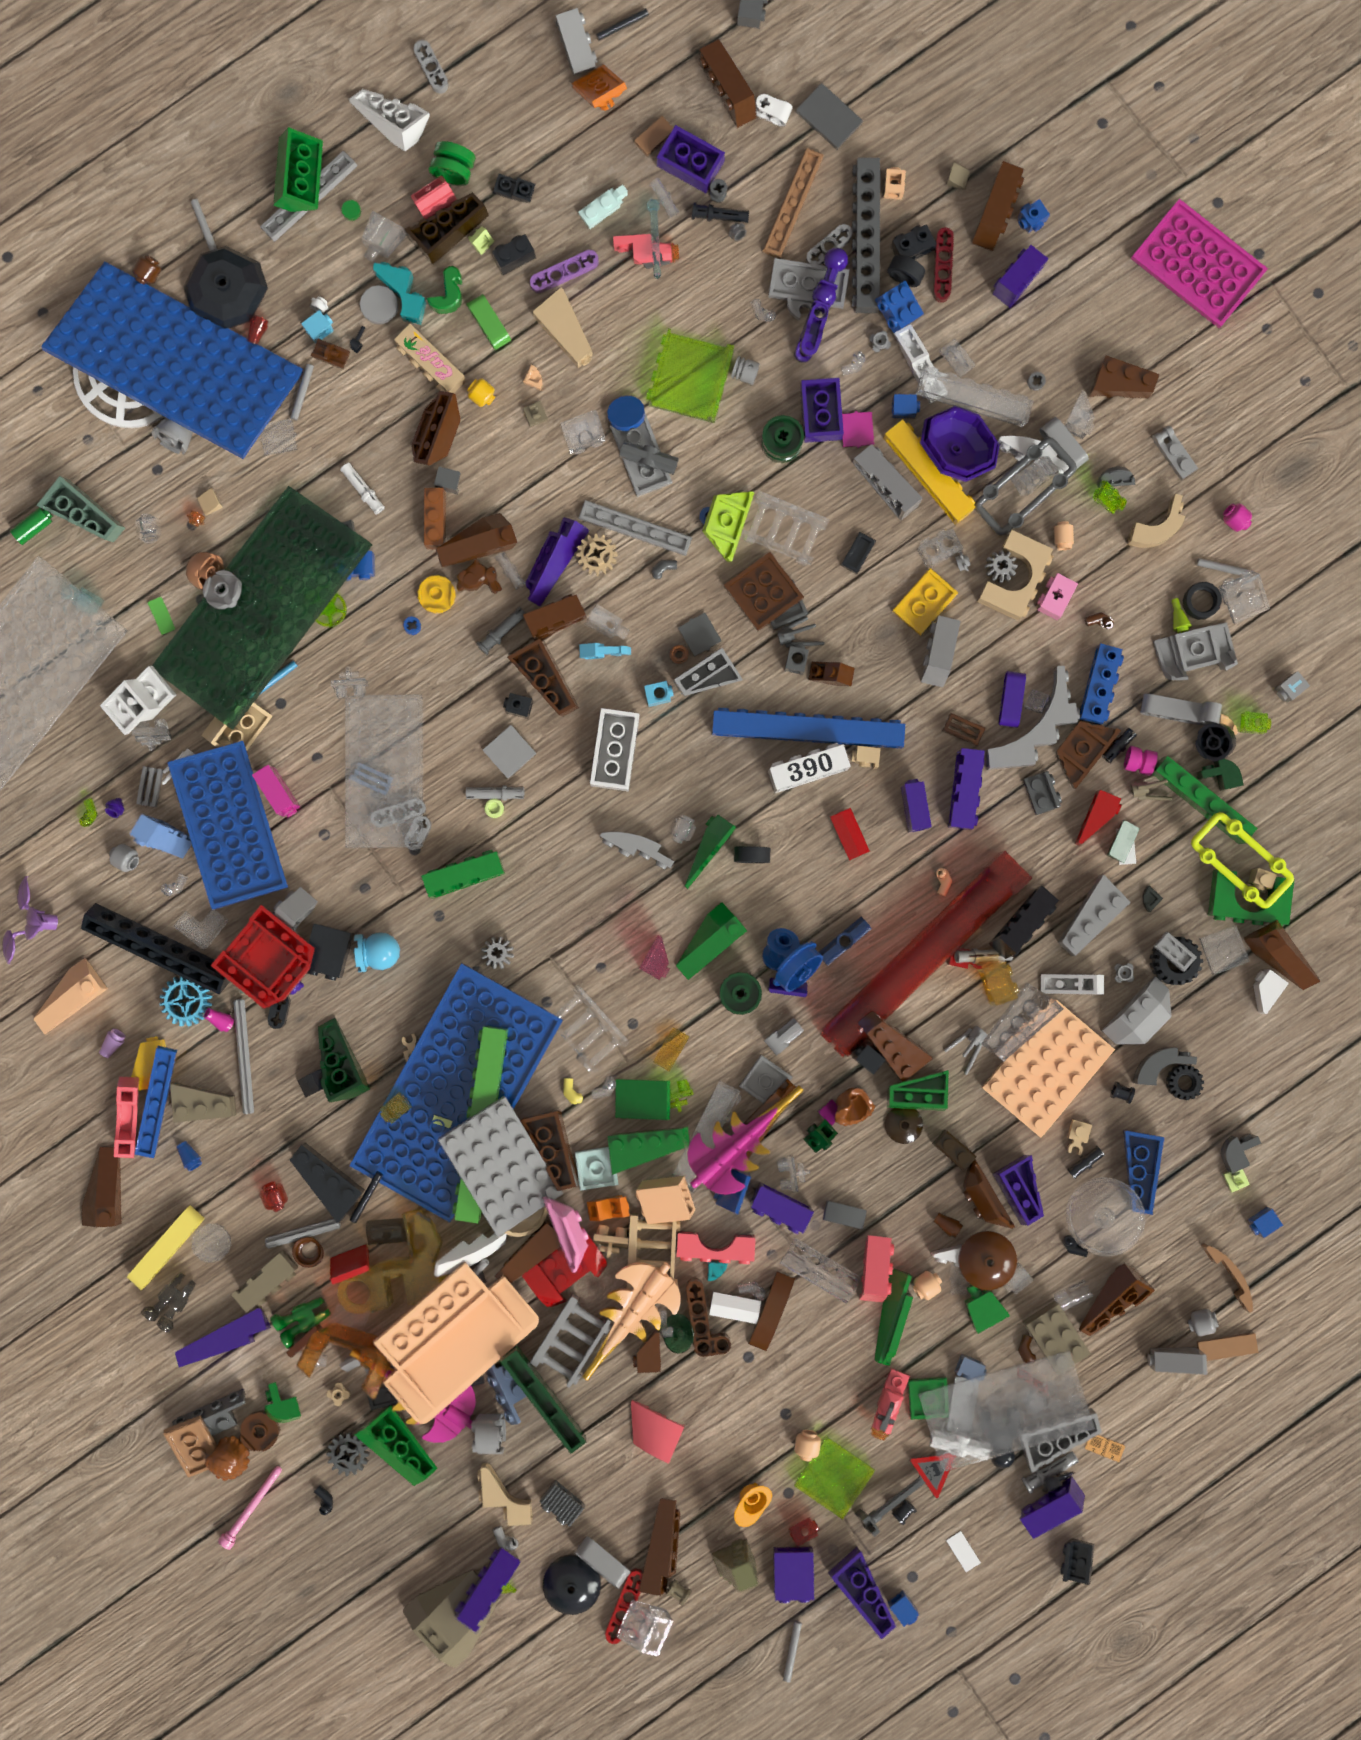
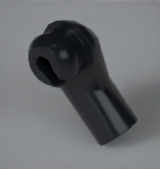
[1063,1235,1089,1257]
[314,1485,333,1516]

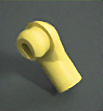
[563,1078,583,1104]

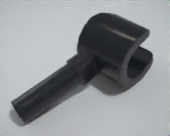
[350,326,365,353]

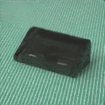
[366,1218,407,1245]

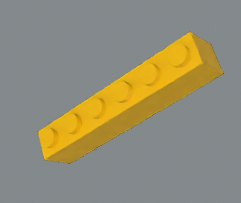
[883,419,975,525]

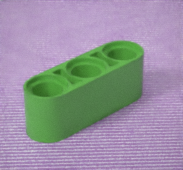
[467,294,511,350]

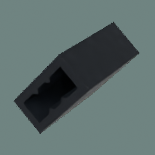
[307,924,354,981]

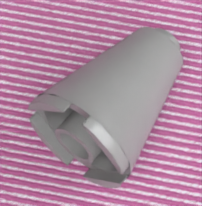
[151,417,193,455]

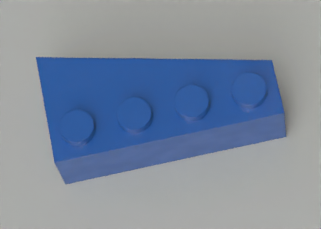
[1123,1130,1164,1215]

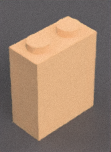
[636,1176,695,1224]

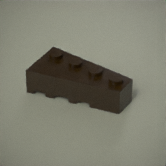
[404,192,489,265]

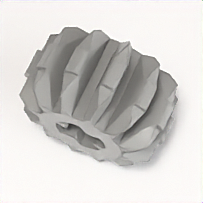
[985,550,1018,583]
[481,937,514,969]

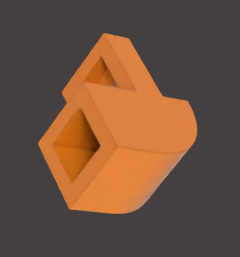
[587,1195,629,1221]

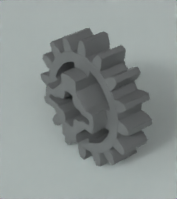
[326,1431,370,1476]

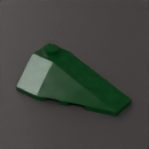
[318,1018,370,1103]

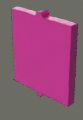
[842,411,874,448]

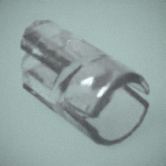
[1054,1279,1093,1311]

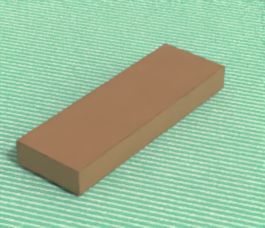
[1196,1332,1259,1361]

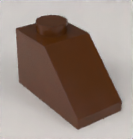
[633,1329,661,1373]

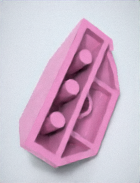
[542,1196,588,1273]

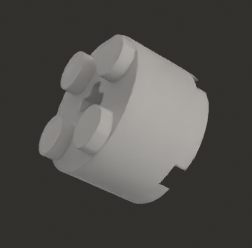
[472,1414,506,1454]

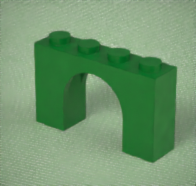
[1208,869,1295,927]

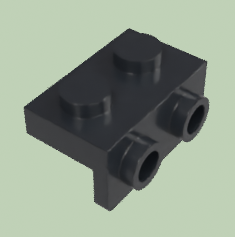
[1061,1538,1095,1585]

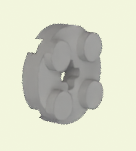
[203,570,242,609]

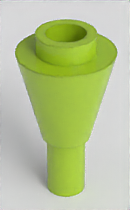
[1171,598,1192,634]

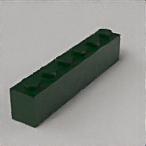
[500,1344,587,1454]

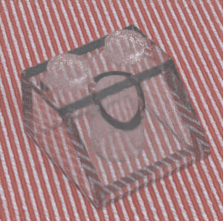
[560,410,606,454]

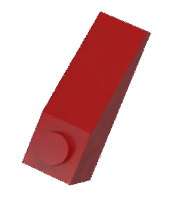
[1075,790,1122,845]

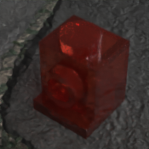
[788,1517,820,1548]

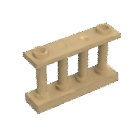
[627,1213,680,1290]

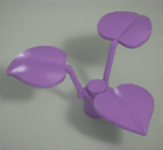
[2,876,58,964]

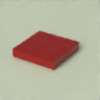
[330,1244,369,1284]

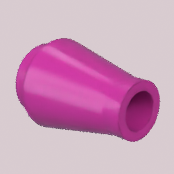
[203,1008,234,1032]

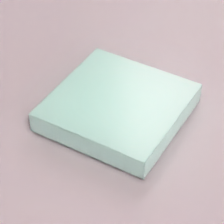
[575,1147,619,1191]

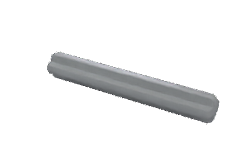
[265,1218,341,1248]

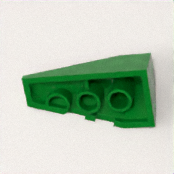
[676,902,747,980]

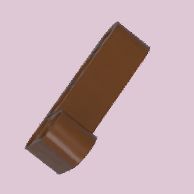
[686,1278,731,1357]

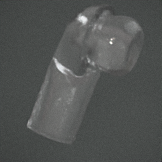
[161,873,188,896]

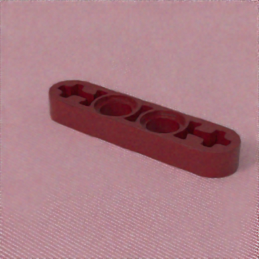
[933,227,954,303]

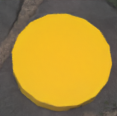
[417,575,456,614]

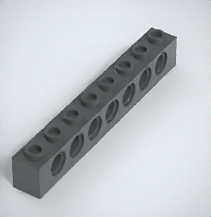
[852,158,880,313]

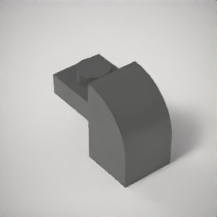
[1221,1133,1261,1173]

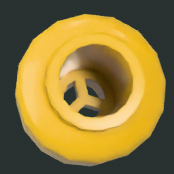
[466,378,495,407]

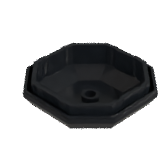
[183,246,268,329]

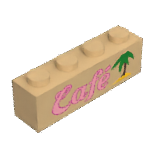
[394,324,466,393]

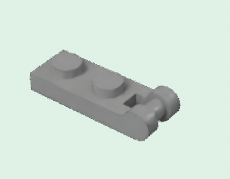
[1152,425,1198,480]

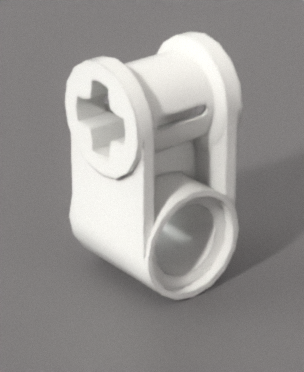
[755,94,792,127]

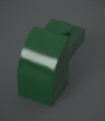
[1196,759,1244,791]

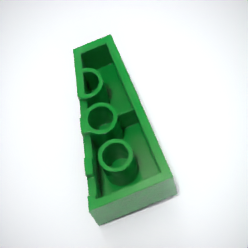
[421,850,505,899]
[607,1126,690,1175]

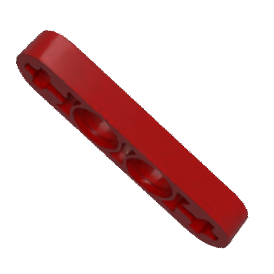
[605,1568,643,1644]

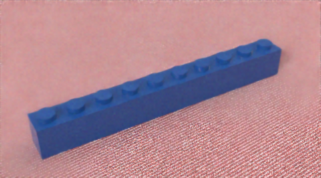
[712,708,906,749]

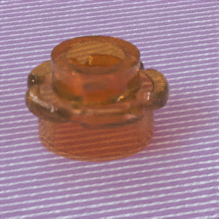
[187,510,206,527]

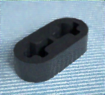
[268,996,291,1029]

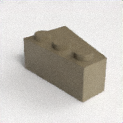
[170,1083,237,1123]
[231,1250,298,1313]

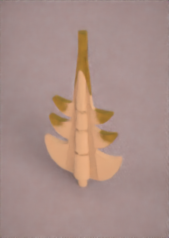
[582,1262,680,1381]

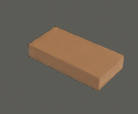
[634,116,673,157]

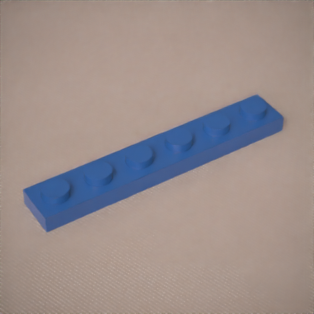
[135,1046,177,1158]

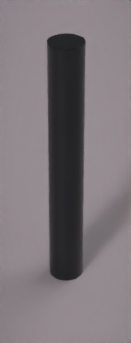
[596,8,649,41]
[350,1171,383,1223]

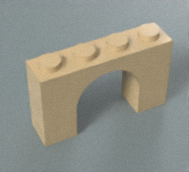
[977,530,1054,621]

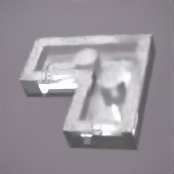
[174,909,229,950]

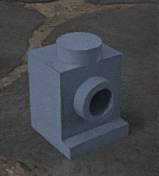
[954,1353,987,1381]

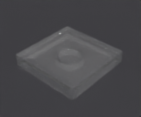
[1199,926,1250,975]

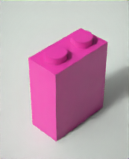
[252,765,300,817]

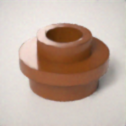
[670,645,689,664]

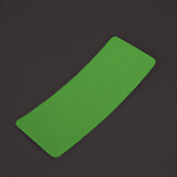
[148,597,175,635]

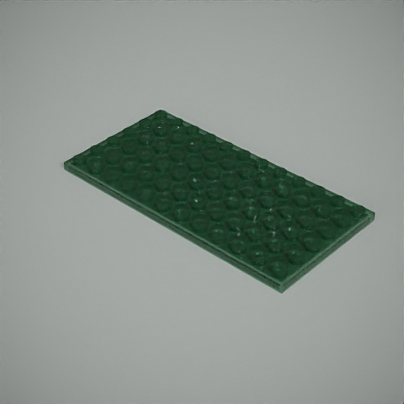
[152,486,372,730]

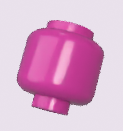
[1223,503,1252,532]

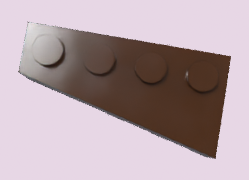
[698,39,757,128]
[507,639,579,717]
[520,1109,579,1191]

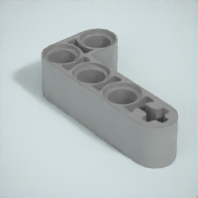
[1140,694,1222,726]

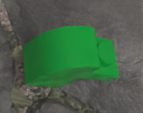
[264,1382,301,1423]

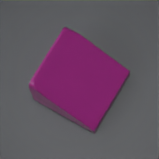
[818,1099,837,1126]

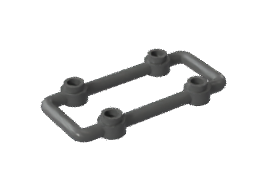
[975,437,1077,535]

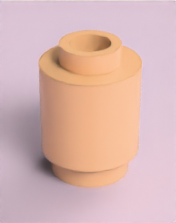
[1054,521,1074,550]

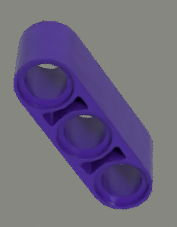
[998,671,1026,728]

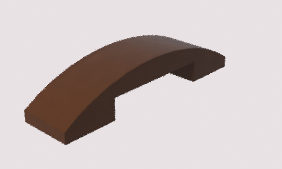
[748,1271,795,1351]

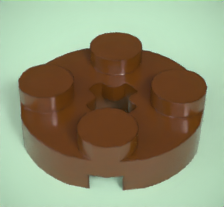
[240,1410,281,1451]

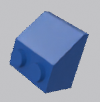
[713,1167,751,1214]

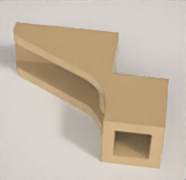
[478,1463,533,1526]

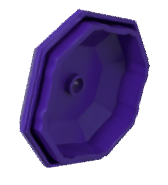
[920,406,1000,482]

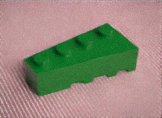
[354,1406,438,1486]

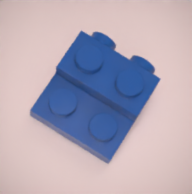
[875,280,924,333]

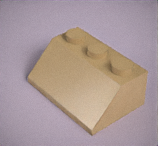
[202,690,272,751]

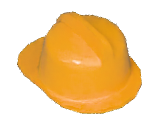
[734,1482,772,1527]

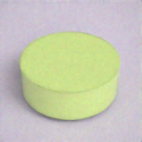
[485,799,504,818]

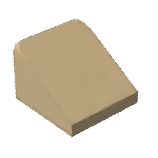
[197,488,223,516]

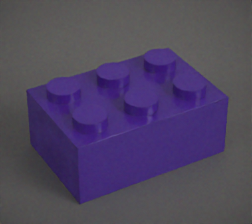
[657,125,725,193]
[800,378,844,443]
[750,1182,814,1234]

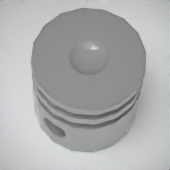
[731,356,760,385]

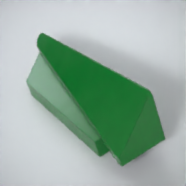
[874,1268,914,1366]

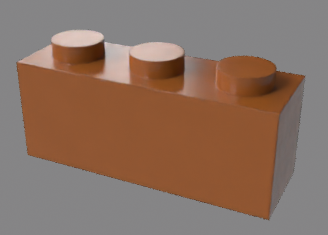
[424,488,446,549]

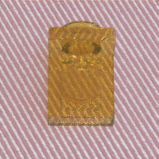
[379,1092,413,1124]

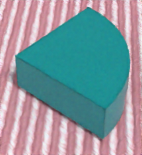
[707,1261,728,1281]

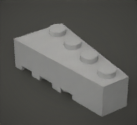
[1058,875,1131,956]

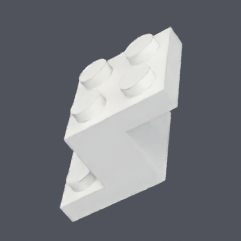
[100,666,177,735]

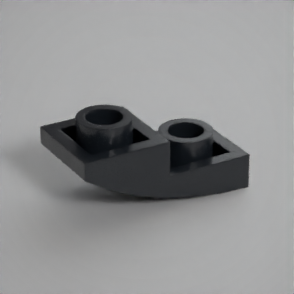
[493,173,536,203]

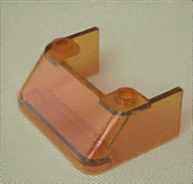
[296,1323,391,1399]

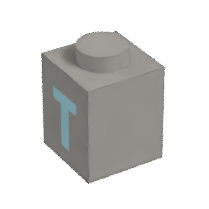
[1275,671,1310,702]

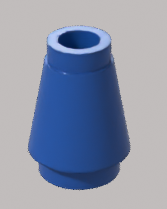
[176,1141,202,1171]

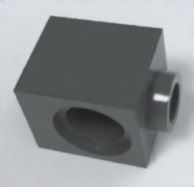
[785,644,809,675]

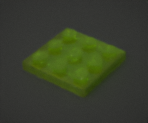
[794,1436,875,1520]

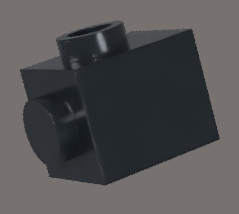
[503,693,534,719]

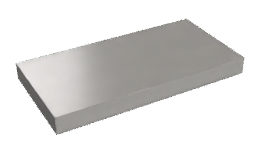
[610,413,672,497]

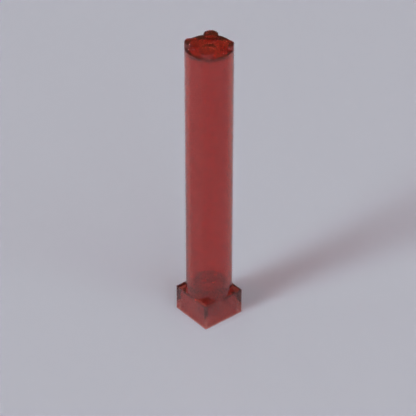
[820,851,1032,1057]

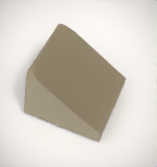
[947,163,970,190]

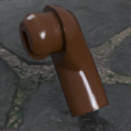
[1084,612,1114,629]
[1018,1334,1036,1364]

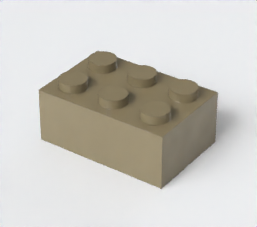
[1022,1300,1091,1375]

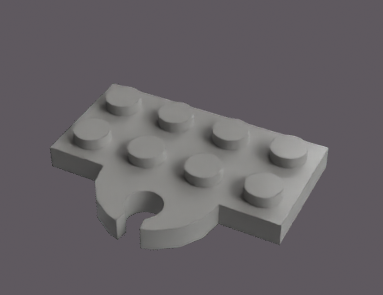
[769,258,849,320]

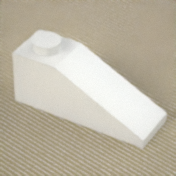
[1041,974,1104,994]

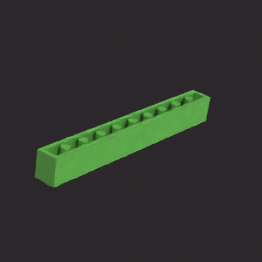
[452,1025,508,1223]

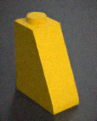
[131,1036,171,1090]

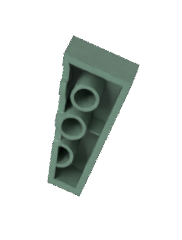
[36,476,125,543]

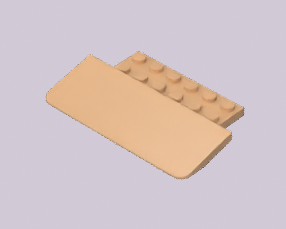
[373,1262,539,1424]

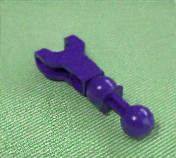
[794,248,848,363]

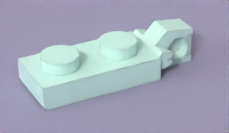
[578,185,628,229]

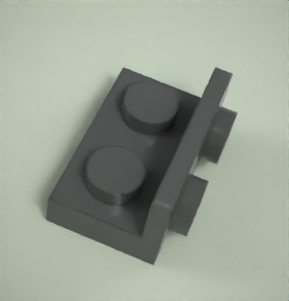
[1023,771,1062,815]

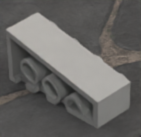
[853,444,922,521]
[1018,1408,1102,1473]

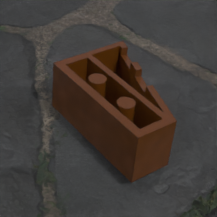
[1089,355,1160,398]
[523,594,587,641]

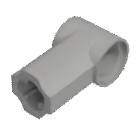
[764,1018,804,1056]

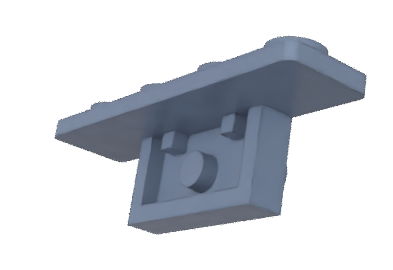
[486,1365,527,1425]

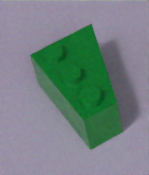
[887,1070,949,1111]

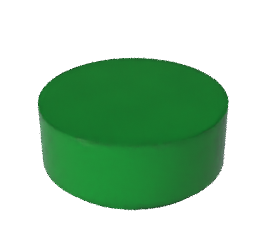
[341,200,361,221]

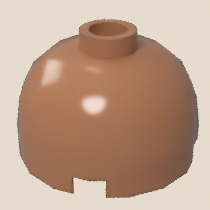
[186,552,224,591]

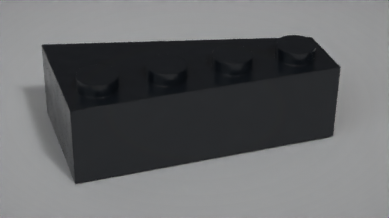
[989,885,1059,959]
[290,1143,366,1223]

